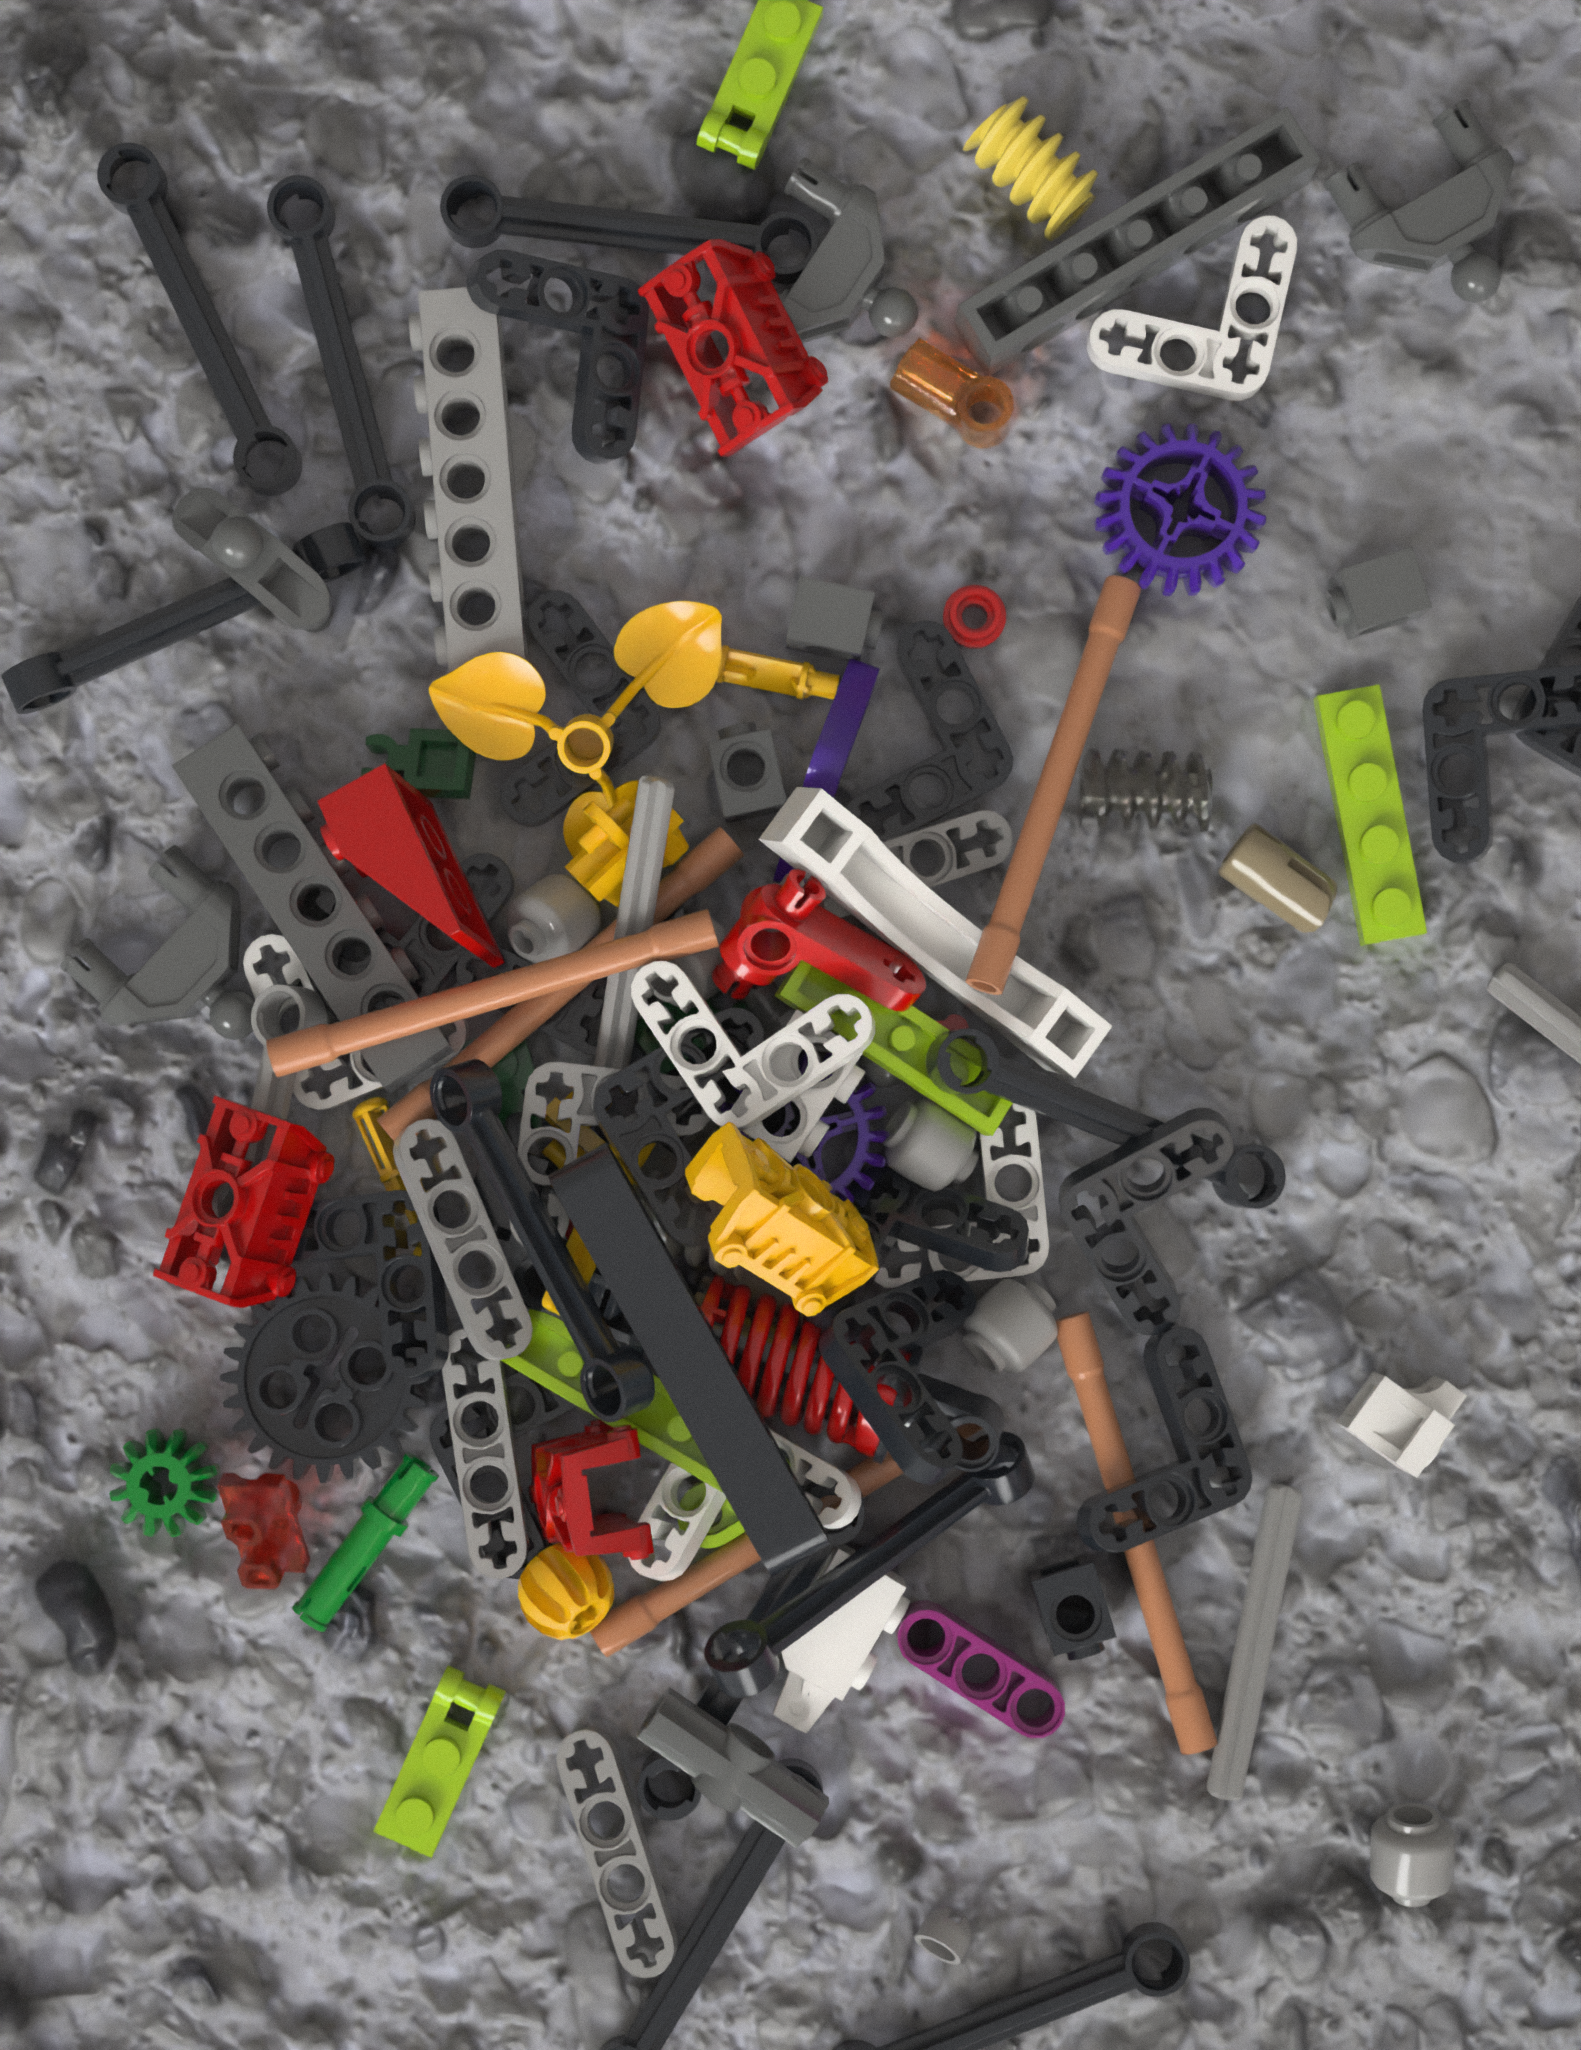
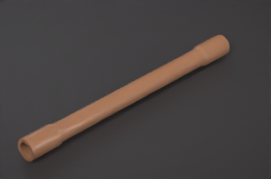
[966,575,1141,995]
[377,826,744,1142]
[266,909,719,1077]
[1056,1311,1218,1755]
[590,1423,984,1658]

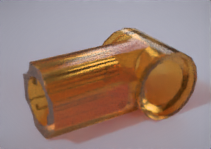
[890,338,1014,449]

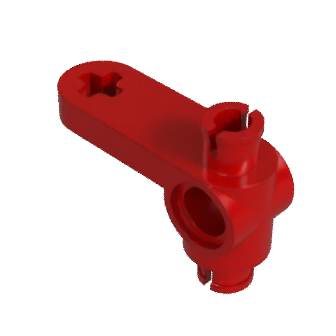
[712,869,926,1012]

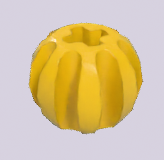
[518,1542,615,1640]

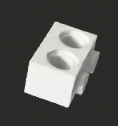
[731,1010,866,1163]

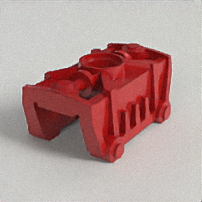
[638,239,828,457]
[153,1095,335,1308]
[529,1419,654,1560]

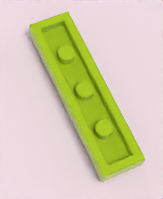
[1313,684,1427,946]
[774,960,1013,1136]
[501,1309,723,1493]

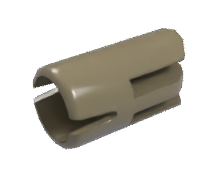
[1218,823,1338,933]

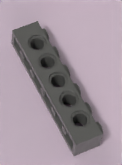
[954,107,1321,378]
[171,724,456,1093]

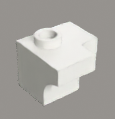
[1336,1371,1467,1478]

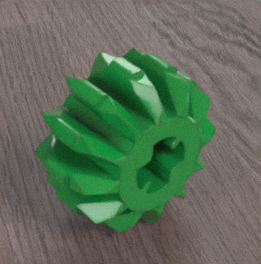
[109,1428,220,1537]

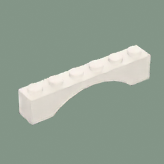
[759,787,1112,1078]

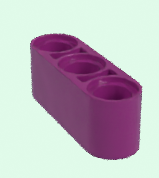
[896,1600,1065,1738]

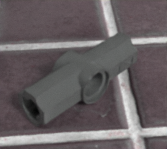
[636,1687,829,1848]

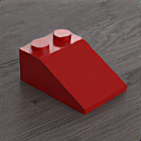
[317,763,505,968]

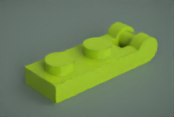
[696,0,824,170]
[373,1665,506,1858]

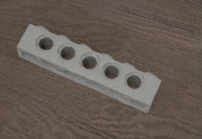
[409,287,530,673]

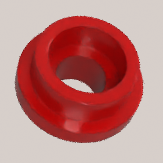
[943,585,1006,649]

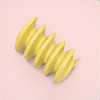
[962,96,1099,241]

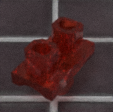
[217,1473,311,1590]

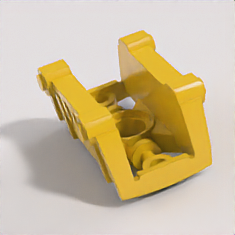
[685,1122,879,1317]

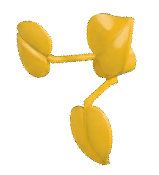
[429,600,722,858]

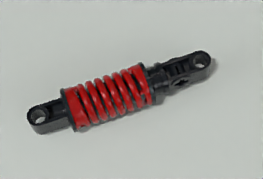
[513,1238,1005,1472]

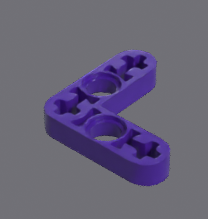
[773,658,880,884]

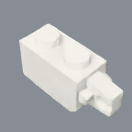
[773,1544,910,1733]

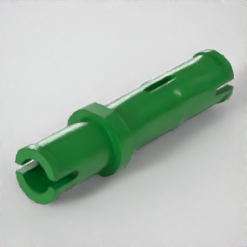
[292,1452,439,1632]

